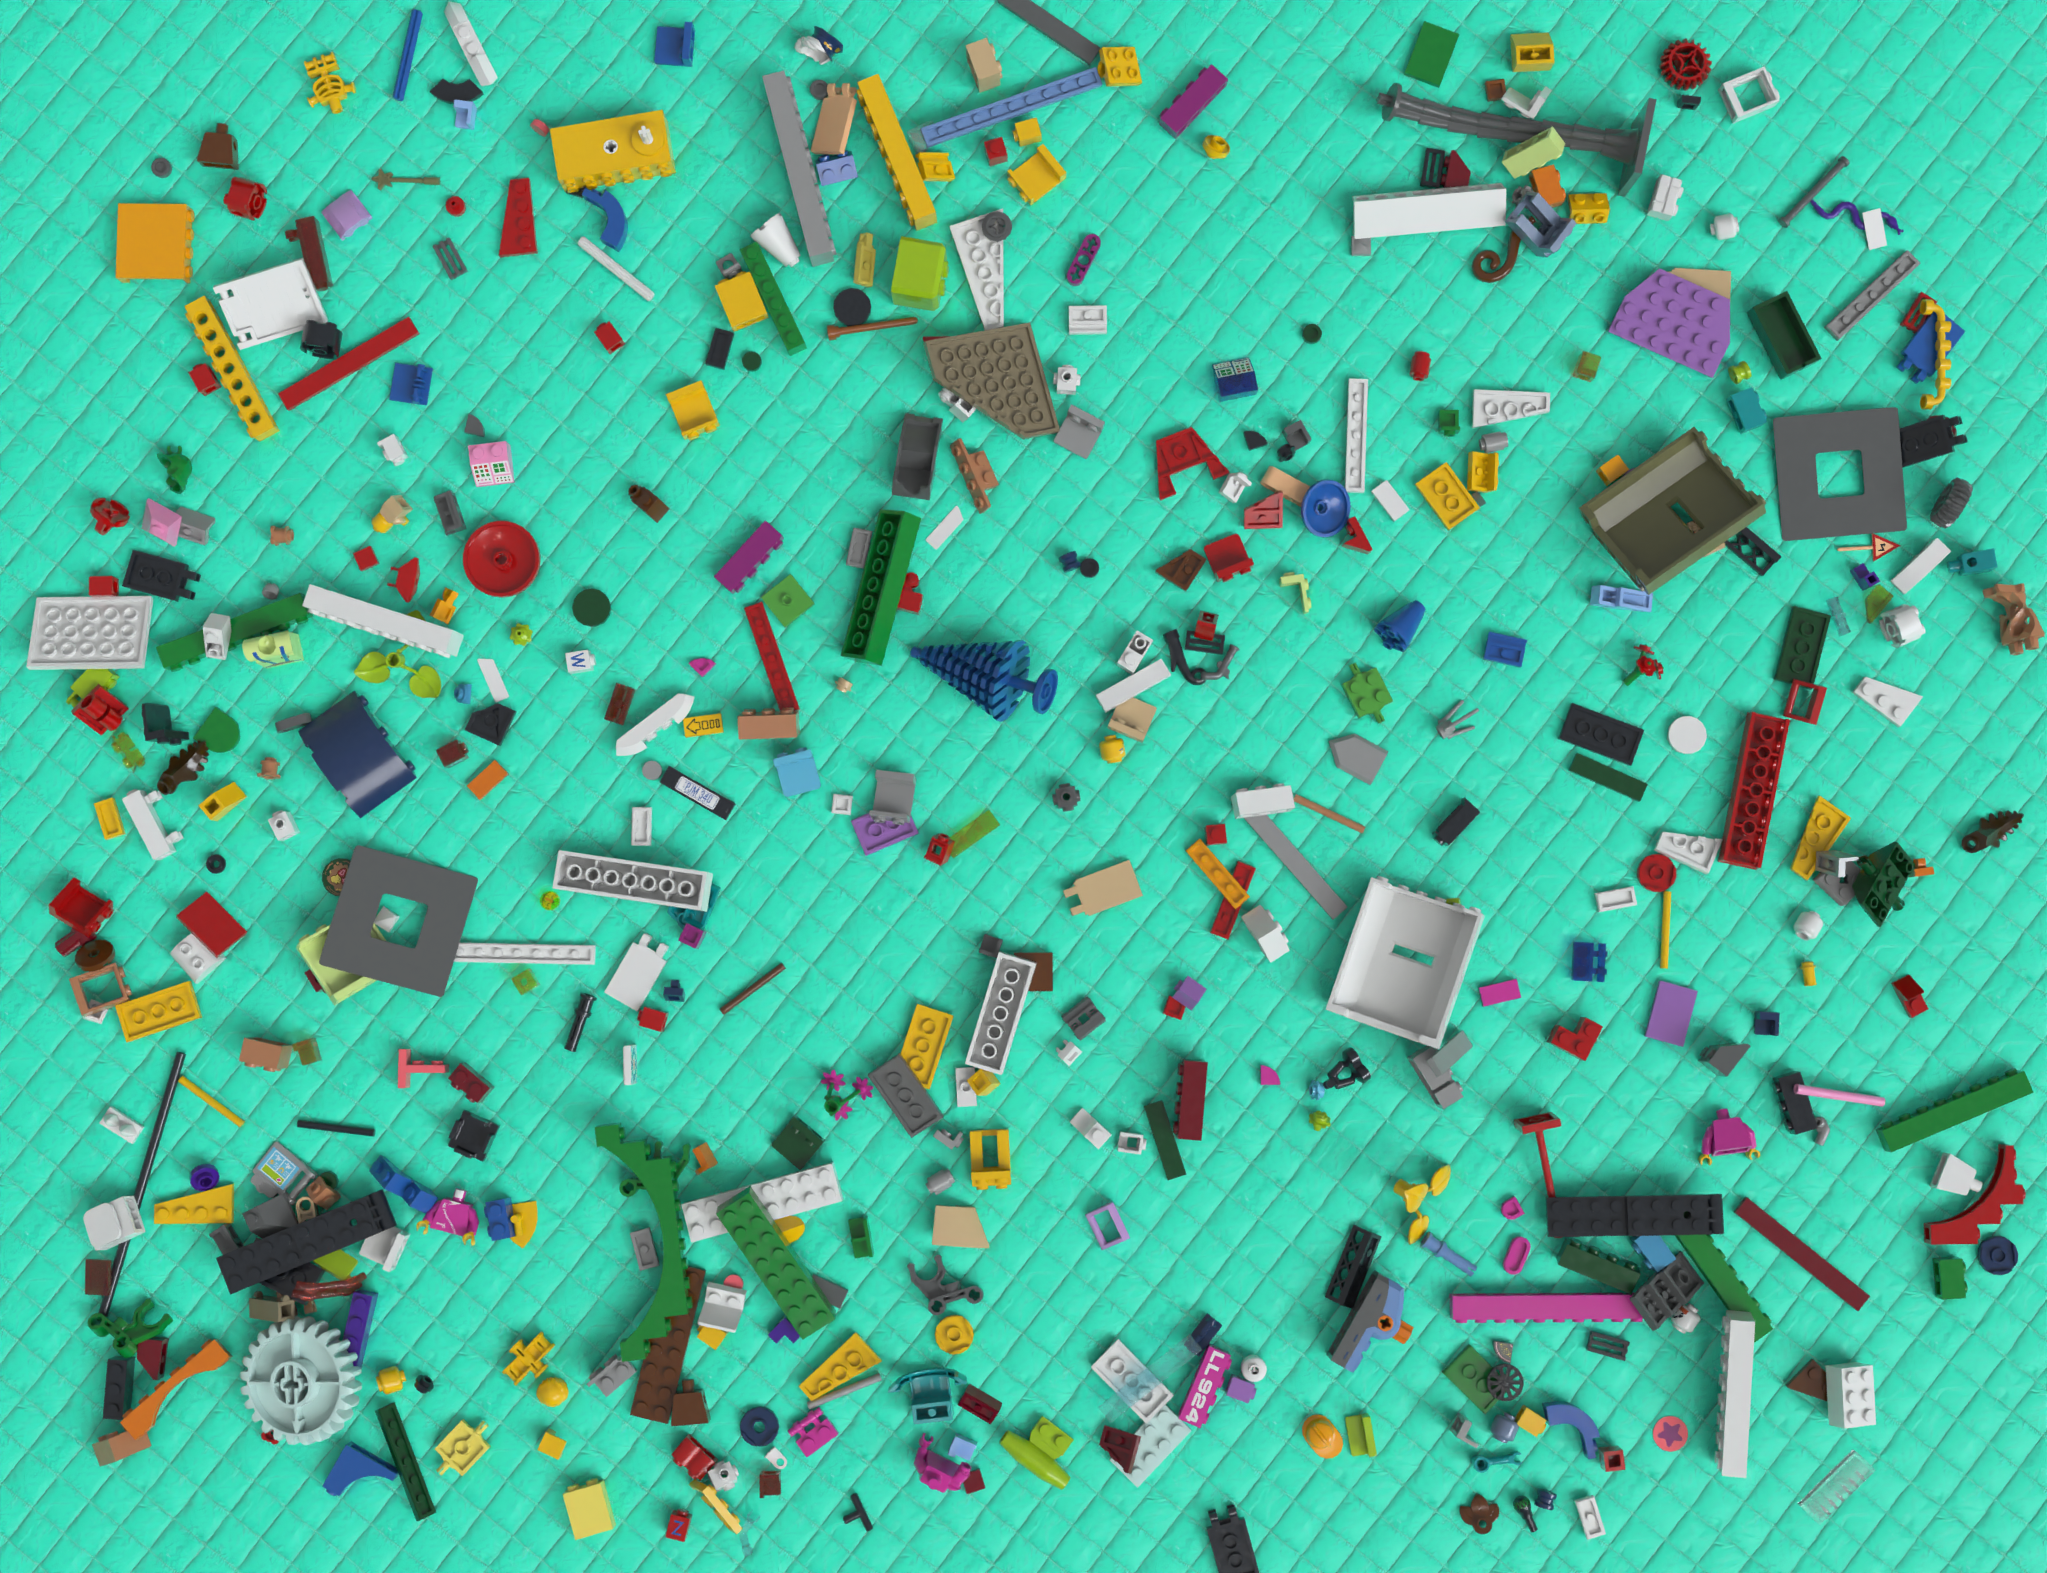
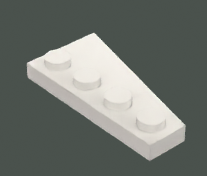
[1472,389,1550,428]

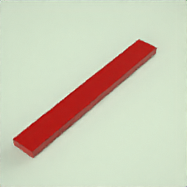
[278,317,420,411]

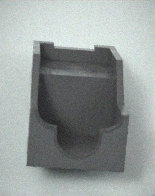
[892,413,943,500]

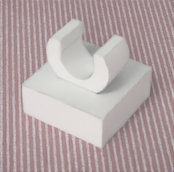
[1056,1040,1082,1066]

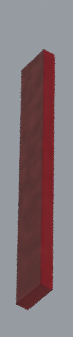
[1734,1197,1870,1311]

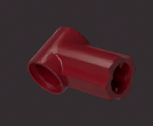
[54,928,97,957]

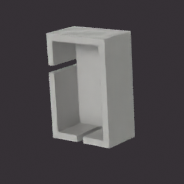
[1407,1045,1463,1109]

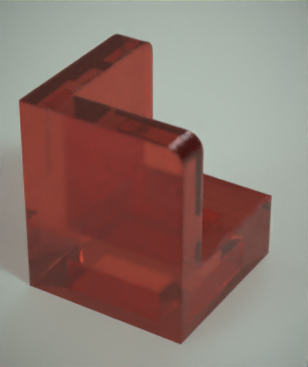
[760,1471,781,1498]

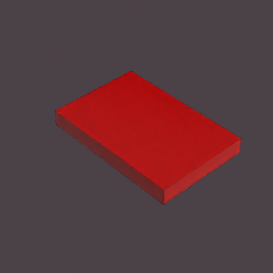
[176,891,247,958]

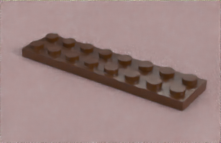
[630,1266,706,1424]

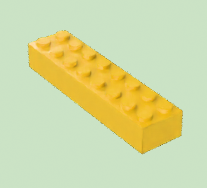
[856,74,937,231]

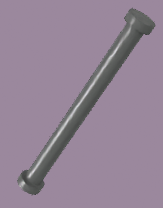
[1778,156,1850,228]

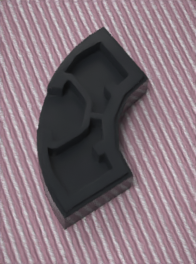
[429,79,484,104]

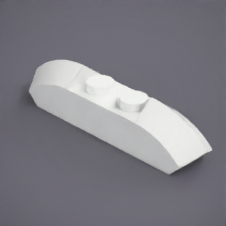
[444,1,498,86]
[616,693,694,756]

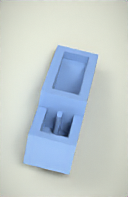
[1590,585,1653,612]

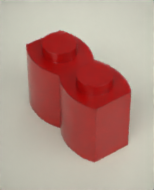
[671,1434,718,1481]

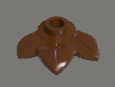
[1460,1494,1499,1534]

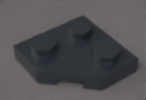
[465,703,517,746]

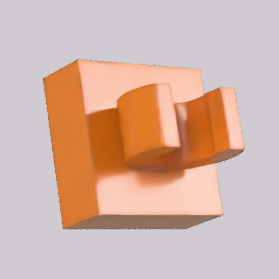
[1909,858,1934,877]

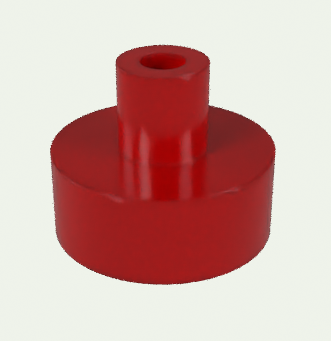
[446,196,466,217]

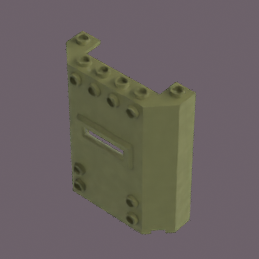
[1579,427,1766,595]

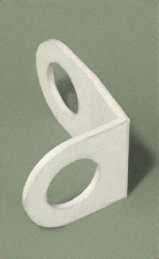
[764,1446,787,1469]

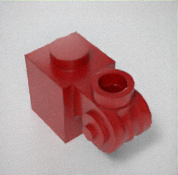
[897,572,923,615]

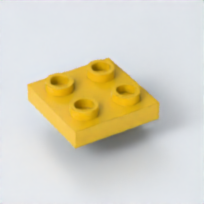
[1097,47,1142,87]

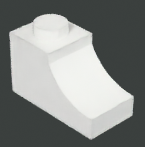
[1070,1107,1111,1150]

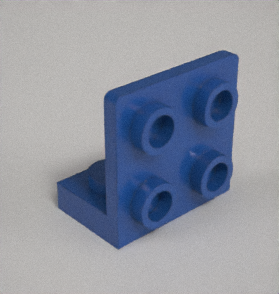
[654,22,695,67]

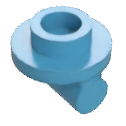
[454,684,472,704]

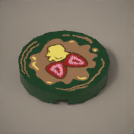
[322,858,351,896]

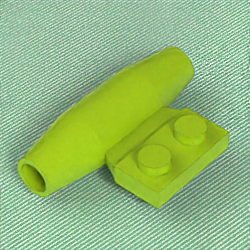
[999,1416,1074,1490]

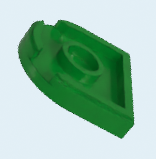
[193,707,240,753]

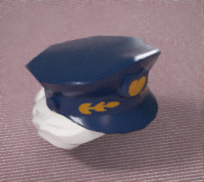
[794,26,843,65]

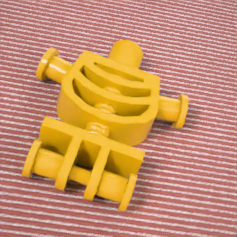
[304,51,356,114]

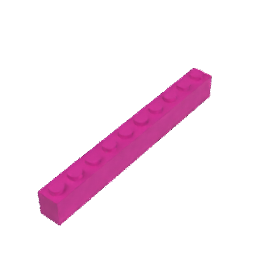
[1449,1292,1643,1323]

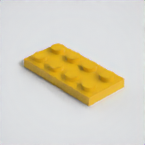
[115,981,202,1043]
[901,1004,954,1090]

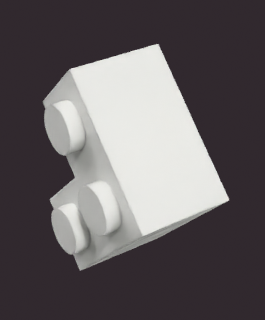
[1241,905,1290,963]

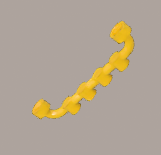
[1920,299,1951,410]

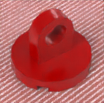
[90,498,130,535]

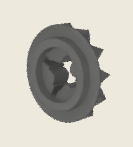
[982,211,1012,242]

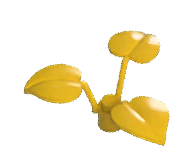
[1393,1164,1451,1245]

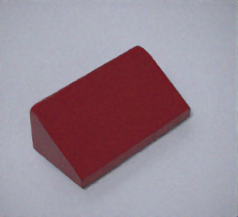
[957,1384,1002,1424]

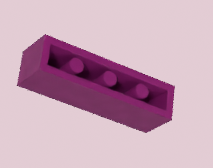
[1159,64,1228,139]
[714,520,784,594]

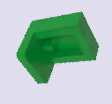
[1438,410,1460,437]

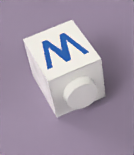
[565,650,596,674]

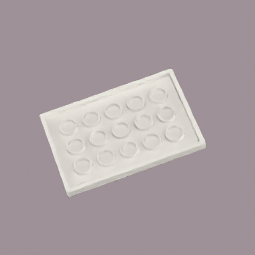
[26,596,153,670]

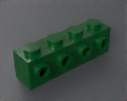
[1557,1238,1641,1294]

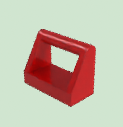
[1783,679,1827,725]

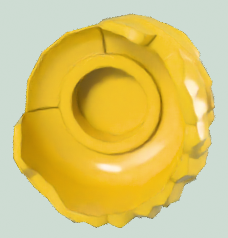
[536,1377,569,1407]

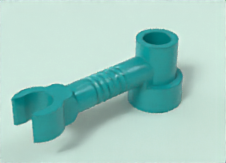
[1471,1451,1522,1473]

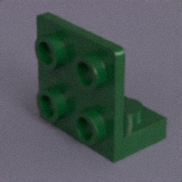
[772,1116,825,1170]

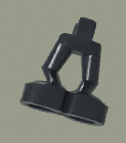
[1323,1047,1371,1089]

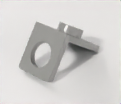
[716,253,743,279]

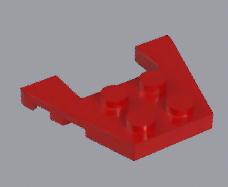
[1156,427,1229,501]

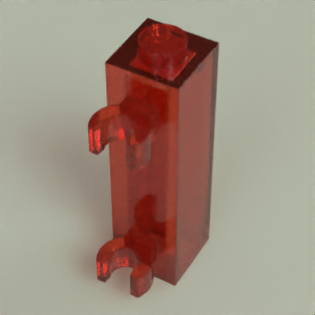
[285,216,333,291]

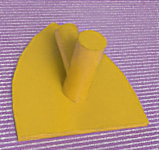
[510,1201,538,1248]

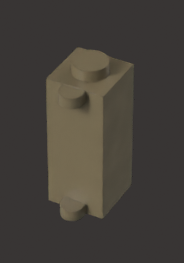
[249,1291,295,1322]

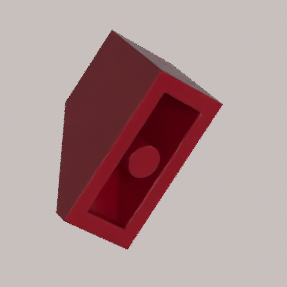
[137,1337,169,1380]

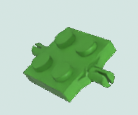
[1341,662,1393,724]

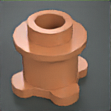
[270,526,294,546]
[257,757,281,780]

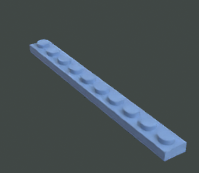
[920,67,1103,148]

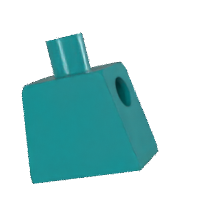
[1947,548,1997,576]

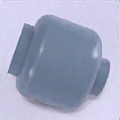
[1490,1412,1519,1444]

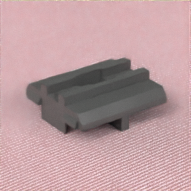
[1061,997,1106,1041]

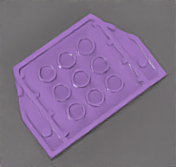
[1608,268,1730,378]

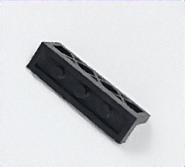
[1724,527,1782,576]
[1325,1225,1382,1309]

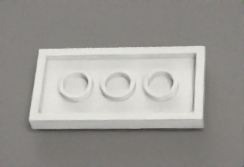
[1091,1339,1174,1424]

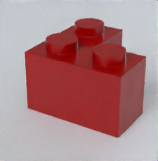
[1546,1017,1603,1061]

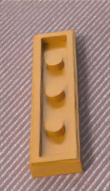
[1186,839,1250,909]

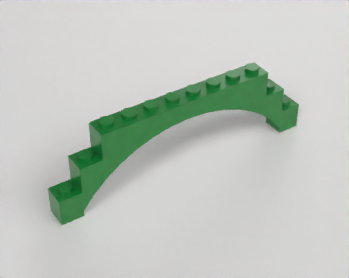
[595,1122,693,1362]

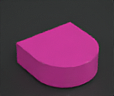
[1501,1196,1525,1220]

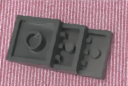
[1629,1251,1704,1331]

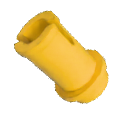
[1800,961,1817,986]

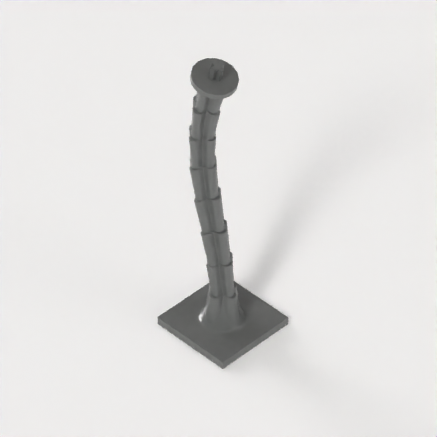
[1376,83,1657,197]

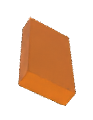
[467,760,509,800]

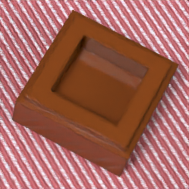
[1485,79,1506,102]

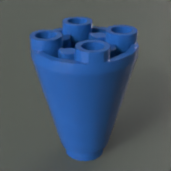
[1374,600,1426,652]

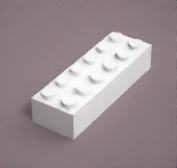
[965,951,1037,1075]

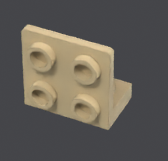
[1107,698,1157,743]

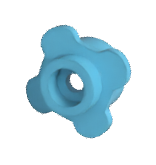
[1309,1080,1325,1100]

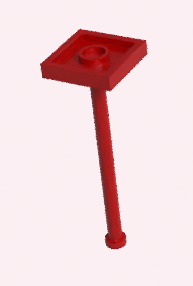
[1514,1112,1562,1238]

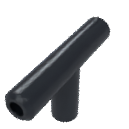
[843,1493,873,1531]

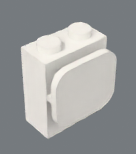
[83,1196,146,1251]

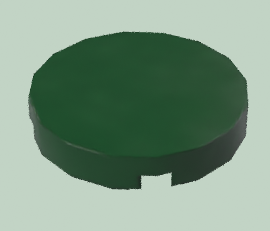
[572,589,611,627]

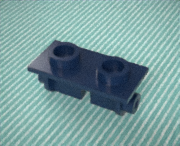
[1184,1313,1223,1356]

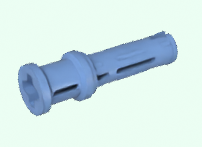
[1420,1232,1477,1277]

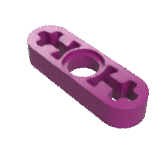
[1067,234,1101,286]

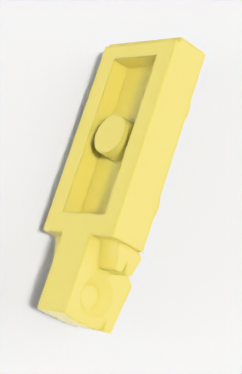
[853,232,876,288]

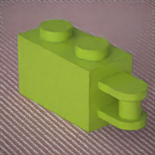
[66,669,120,707]

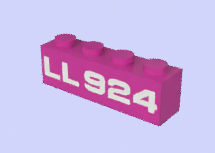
[1178,1344,1232,1428]

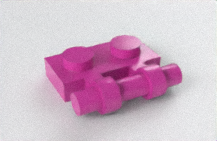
[788,1407,839,1457]

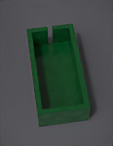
[1747,291,1822,380]

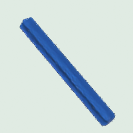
[393,9,423,101]

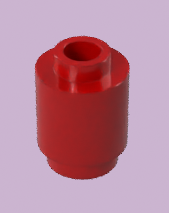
[1409,351,1431,381]

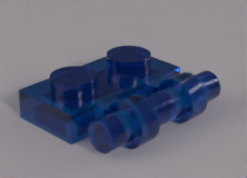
[1571,942,1608,982]

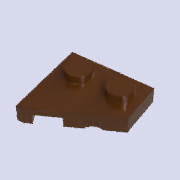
[1155,549,1207,592]
[1786,1359,1828,1402]

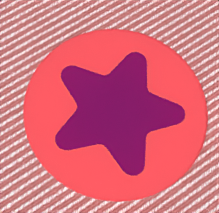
[1653,1416,1688,1452]

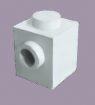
[268,810,300,841]

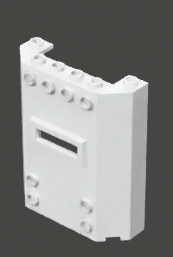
[1326,876,1485,1049]

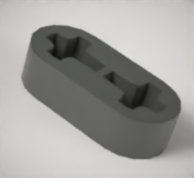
[275,713,312,733]

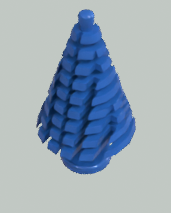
[910,640,1058,722]

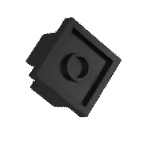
[448,1110,500,1162]

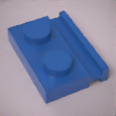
[1483,632,1527,668]

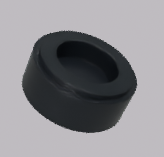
[1080,558,1099,578]

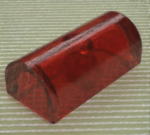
[604,683,636,726]

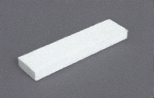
[1096,659,1171,713]

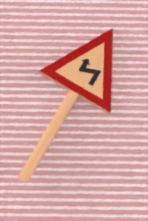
[1837,533,1901,562]

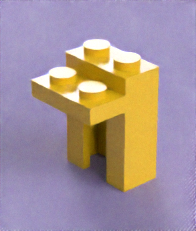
[970,1129,1011,1190]

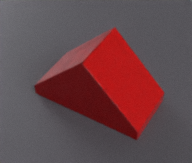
[1194,611,1219,641]

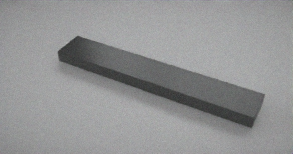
[998,0,1101,65]

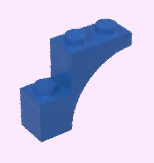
[369,1155,438,1214]

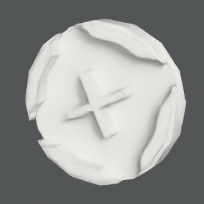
[1667,716,1707,754]

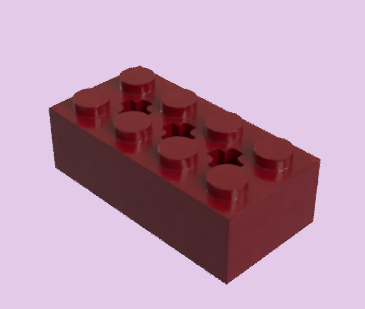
[1173,1059,1208,1141]

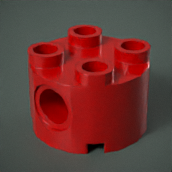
[223,177,267,221]

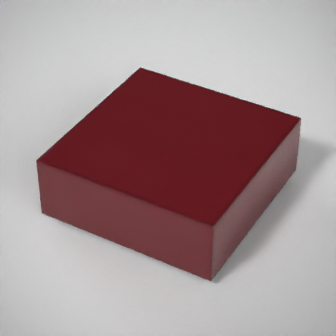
[963,1468,986,1494]

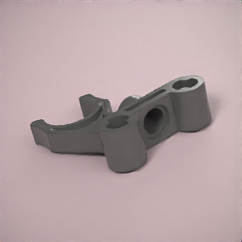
[907,1255,984,1315]

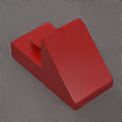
[1342,516,1373,554]
[1891,975,1929,1018]

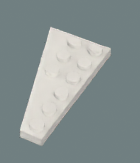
[949,208,1004,330]

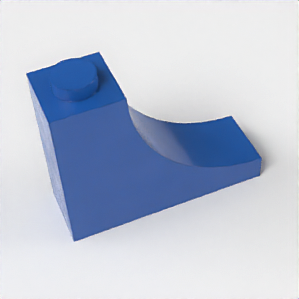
[322,1441,399,1496]

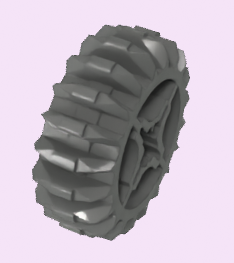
[1930,477,1973,529]

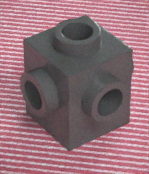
[1052,783,1081,812]

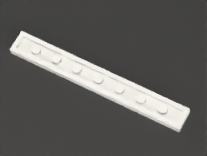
[454,943,596,965]

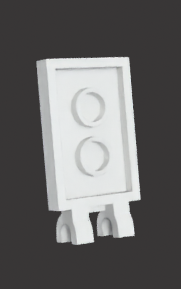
[604,933,669,1012]

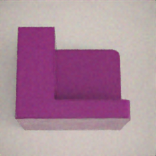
[678,923,707,949]

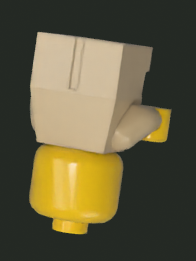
[371,495,413,533]

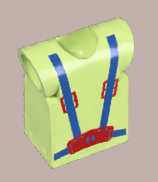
[242,630,304,668]

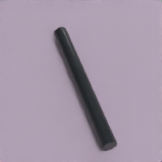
[297,1120,376,1137]

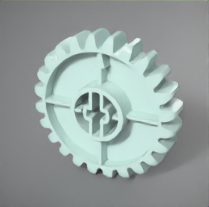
[240,1316,362,1445]

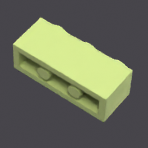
[1502,126,1565,179]

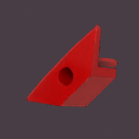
[387,557,420,603]

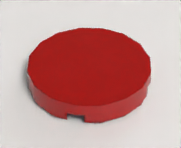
[1637,854,1676,892]

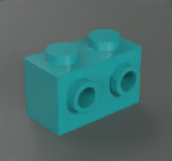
[1726,387,1767,434]

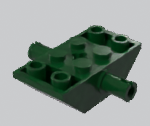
[1852,842,1915,927]

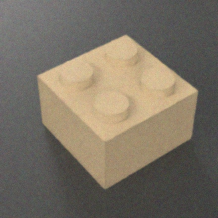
[965,38,1003,93]

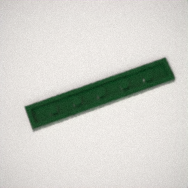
[375,1402,436,1521]

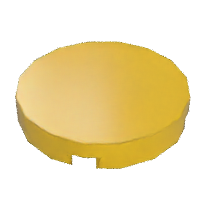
[935,1315,974,1355]

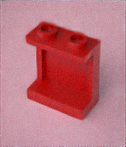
[49,877,114,938]

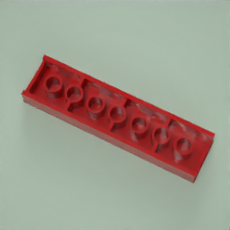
[1718,712,1790,870]

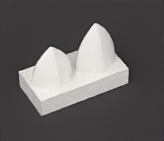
[100,1106,144,1144]

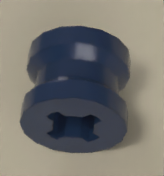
[1058,551,1082,573]
[1534,1488,1557,1510]

